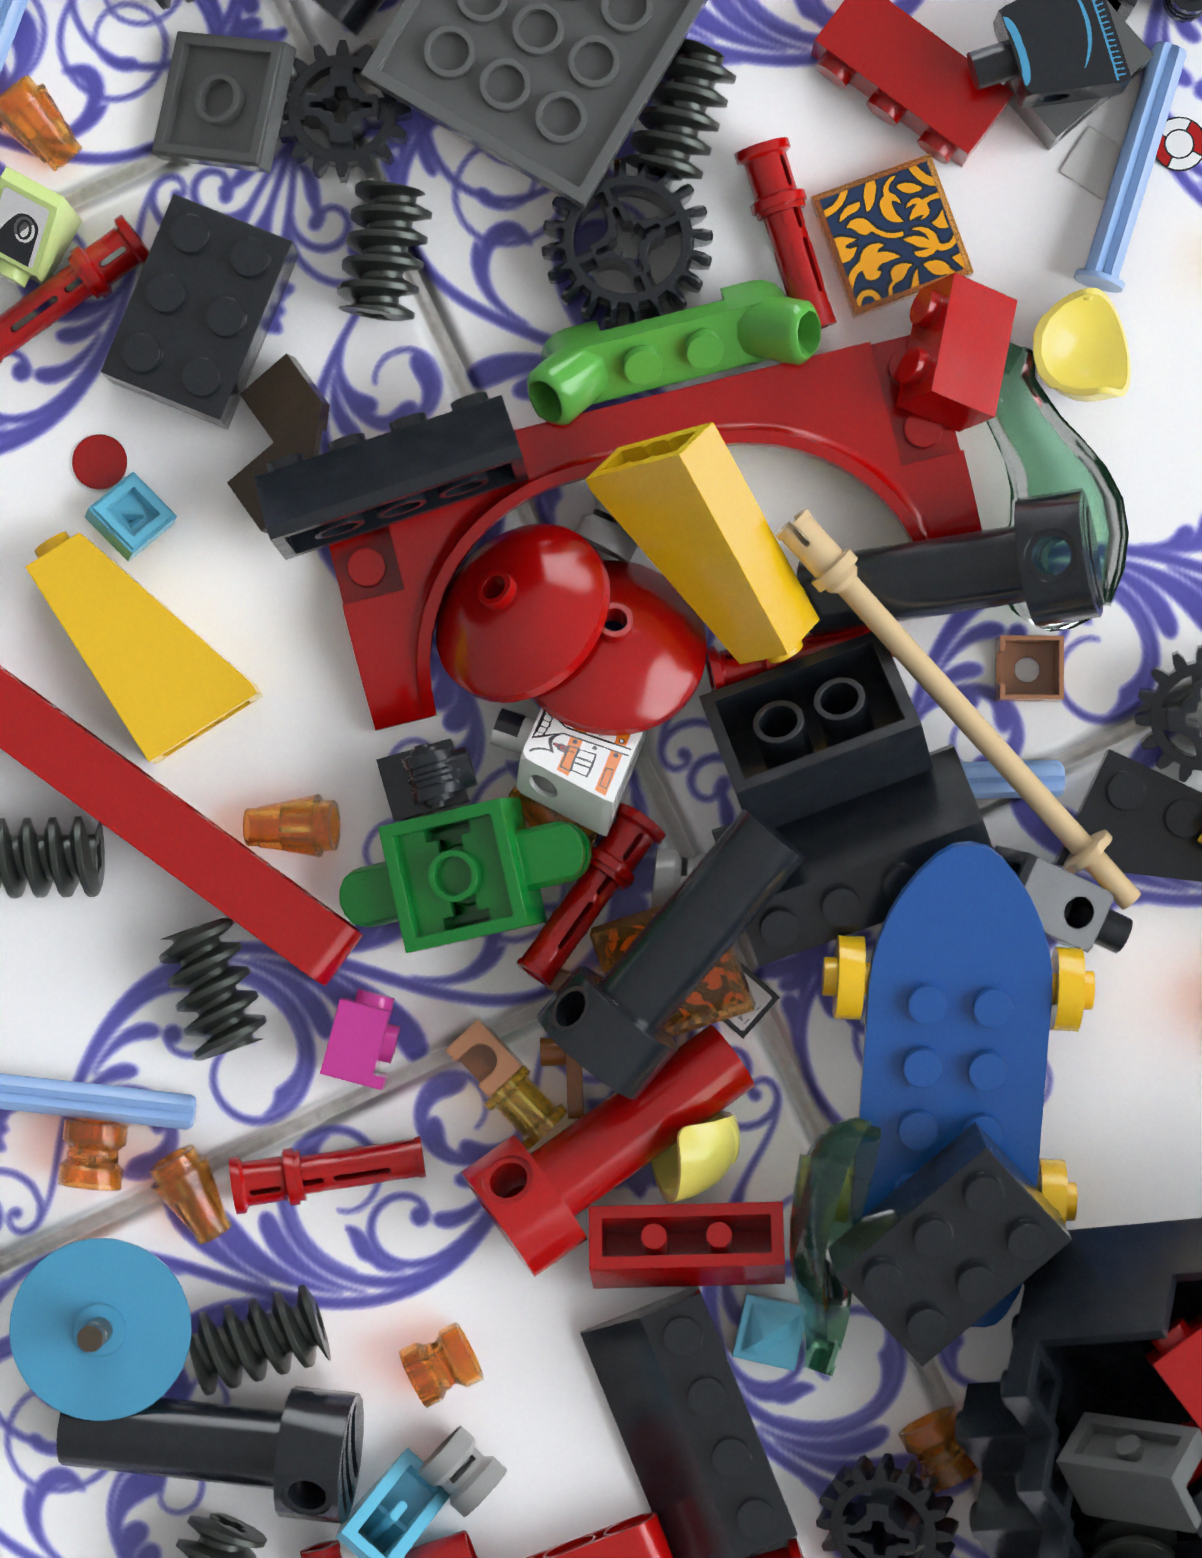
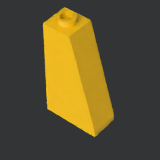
[585,422,820,664]
[25,531,263,764]

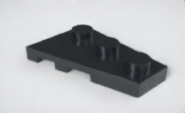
[1053,749,1202,882]

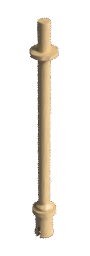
[775,508,1141,910]

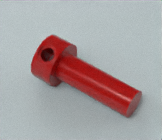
[460,1025,755,1277]

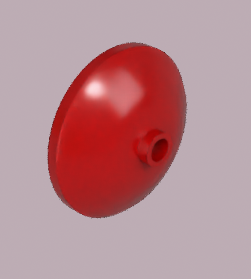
[435,523,610,703]
[533,560,707,736]

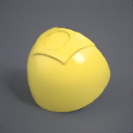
[1032,288,1131,402]
[651,1111,740,1203]

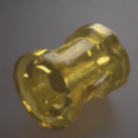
[483,1064,568,1150]

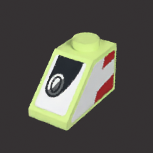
[0,166,83,288]

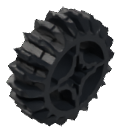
[542,158,713,329]

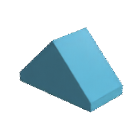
[336,1447,450,1558]

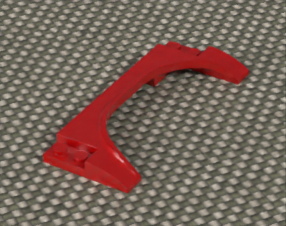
[329,335,982,731]

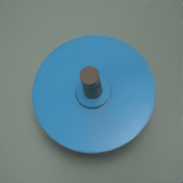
[9,1238,192,1421]

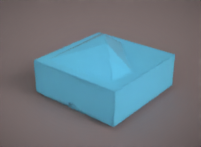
[84,471,177,562]
[731,1292,809,1371]

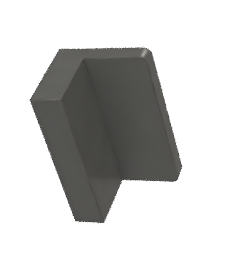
[1056,1412,1202,1533]

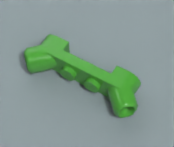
[526,280,821,426]

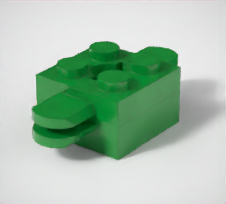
[339,797,592,953]

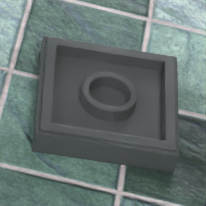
[151,31,297,173]

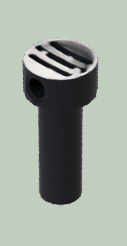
[797,488,1104,635]
[537,808,805,1099]
[56,1386,364,1524]

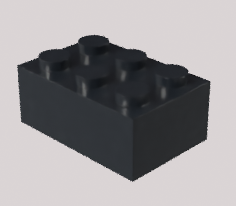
[101,194,299,430]
[699,631,933,828]
[828,1122,1072,1367]

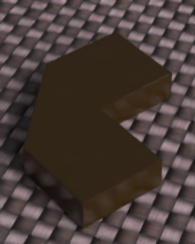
[227,353,330,534]

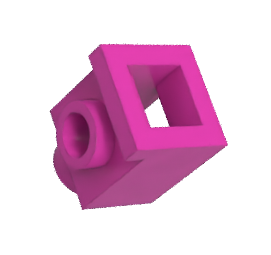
[320,989,401,1090]

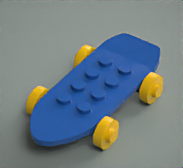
[807,841,1095,1328]

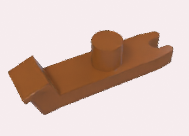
[540,968,584,1119]

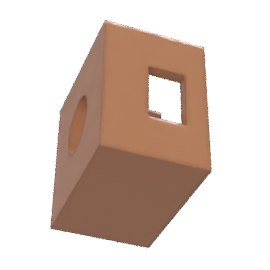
[995,635,1064,702]
[445,1017,523,1097]

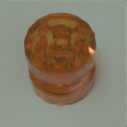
[57,1118,129,1191]
[399,1321,485,1408]
[898,1405,979,1493]

